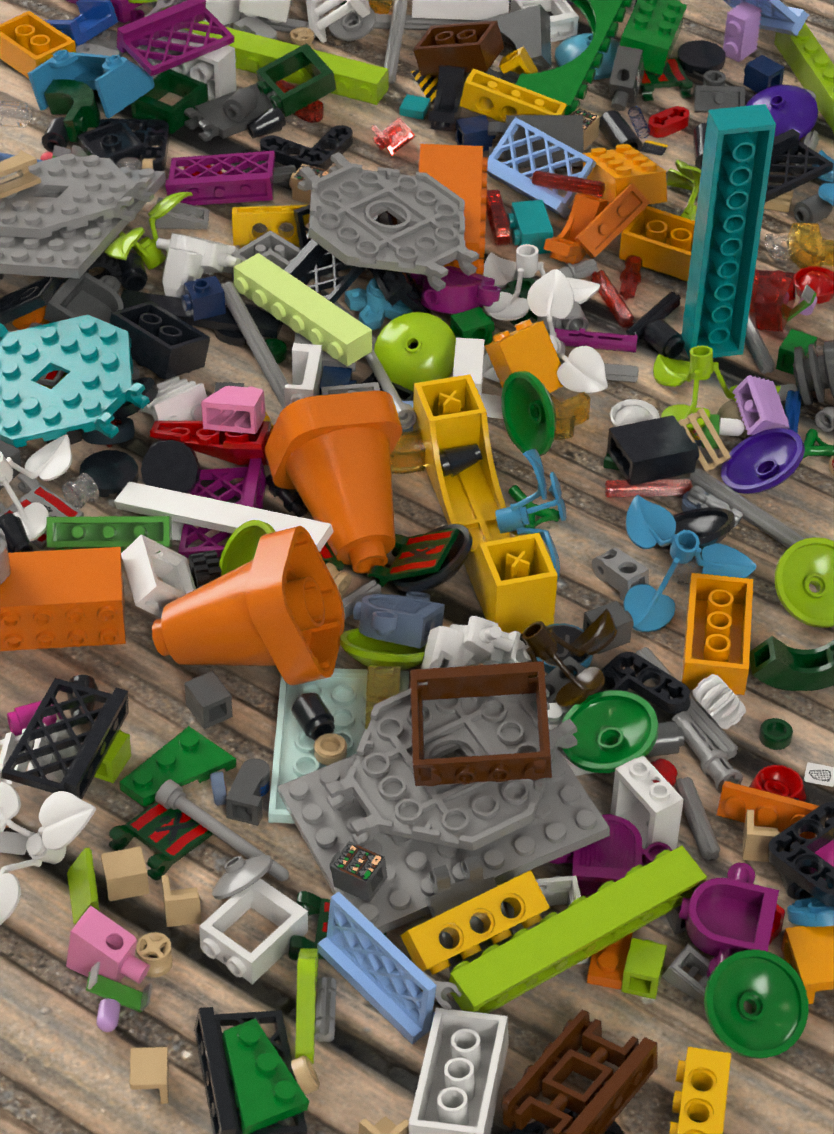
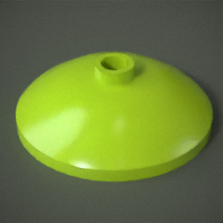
[374,312,456,392]
[219,520,275,575]
[775,537,834,628]
[340,628,427,671]

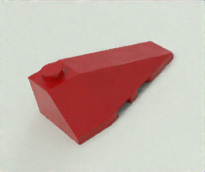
[150,420,271,467]

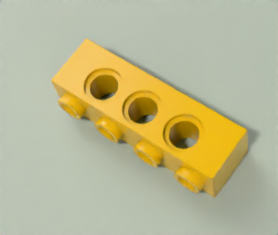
[459,68,567,123]
[232,205,310,248]
[400,870,550,975]
[669,1047,731,1134]

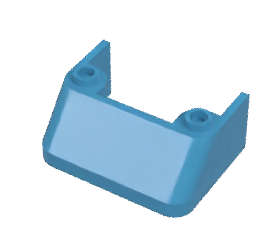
[27,50,155,118]

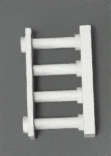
[306,0,370,43]

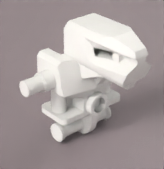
[156,233,241,298]
[421,616,531,669]

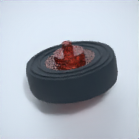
[82,417,135,448]

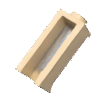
[0,150,41,199]

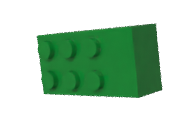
[619,0,687,75]

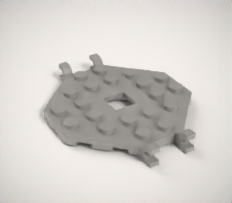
[297,152,479,292]
[0,154,154,239]
[325,682,577,851]

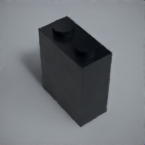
[607,415,699,486]

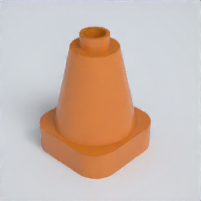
[264,390,403,574]
[152,526,345,686]

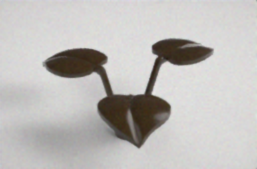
[522,608,617,709]

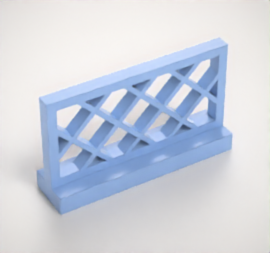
[723,0,809,36]
[487,117,596,219]
[317,891,437,1044]

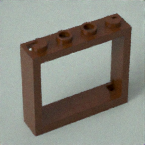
[410,661,552,786]

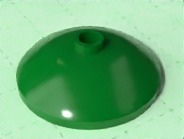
[501,371,556,456]
[561,690,659,773]
[704,950,809,1059]

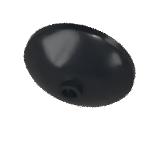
[653,508,736,557]
[392,524,472,592]

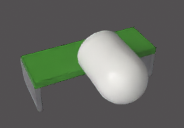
[698,414,745,457]

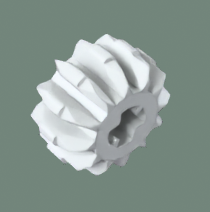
[693,674,746,730]

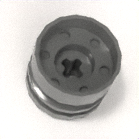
[793,340,834,406]

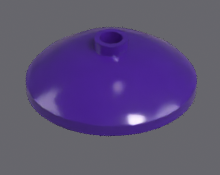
[746,85,818,140]
[721,428,805,494]

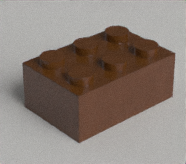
[413,21,504,77]

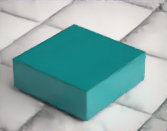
[399,94,431,120]

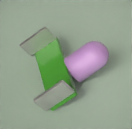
[771,285,817,326]
[86,961,152,1032]

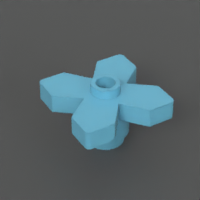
[345,278,413,330]

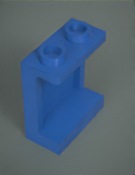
[44,0,118,47]

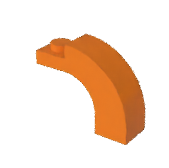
[543,193,608,265]

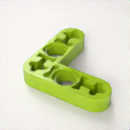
[295,948,318,1064]

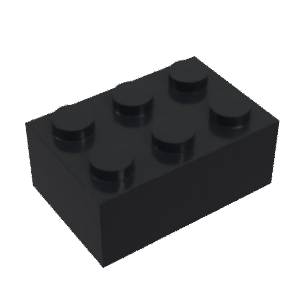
[109,301,210,380]

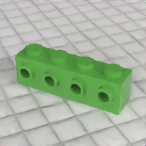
[47,516,172,553]

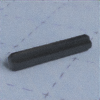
[626,292,681,342]

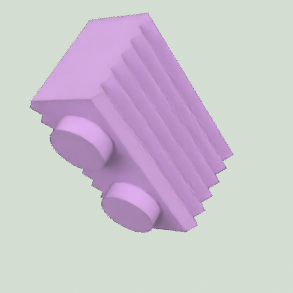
[723,1,762,62]
[733,375,790,436]

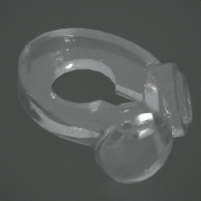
[764,233,805,262]

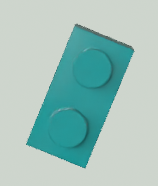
[507,200,553,254]

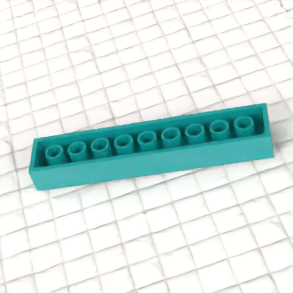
[681,104,776,360]

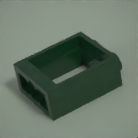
[256,43,336,117]
[131,69,208,134]

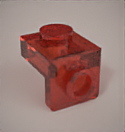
[370,117,416,155]

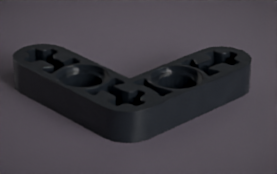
[97,118,170,171]
[260,125,353,170]
[589,652,691,714]
[768,802,834,907]

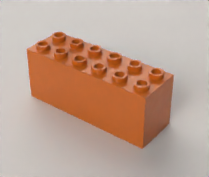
[413,144,488,283]
[0,547,126,651]

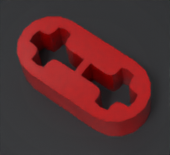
[647,106,690,138]

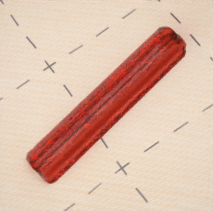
[532,171,606,197]
[591,270,634,328]
[604,478,692,498]

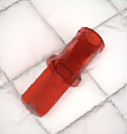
[619,255,642,300]

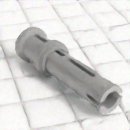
[672,711,743,793]

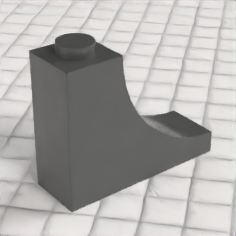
[477,4,552,72]

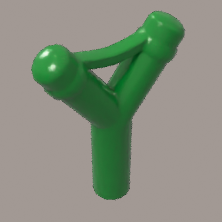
[803,429,834,458]
[508,485,560,529]

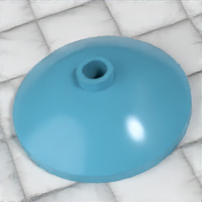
[555,33,619,80]

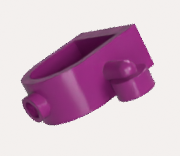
[410,266,501,314]
[550,814,672,898]
[679,863,779,979]

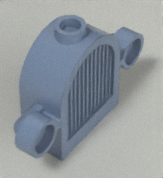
[353,592,445,648]

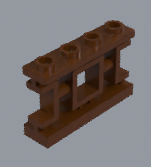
[501,1009,658,1134]

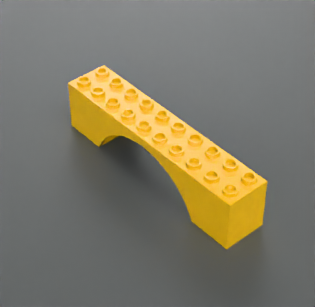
[413,374,558,634]

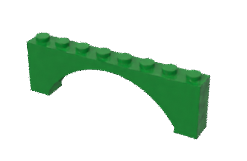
[516,0,632,115]

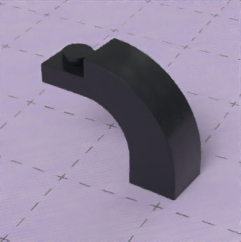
[428,65,467,132]

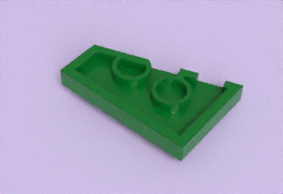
[119,726,237,807]
[222,1018,309,1134]

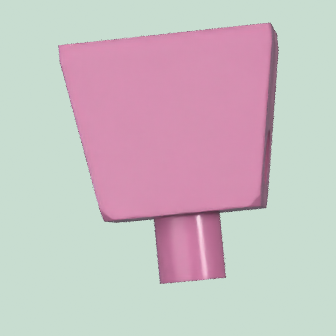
[201,386,266,434]
[66,906,150,984]

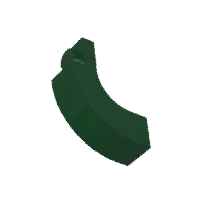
[44,79,101,142]
[749,636,834,691]

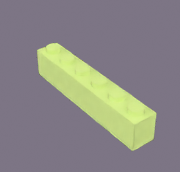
[234,253,372,367]

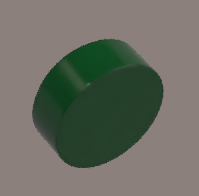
[265,339,287,364]
[759,718,793,750]

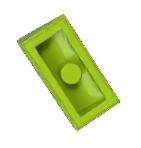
[67,847,100,925]

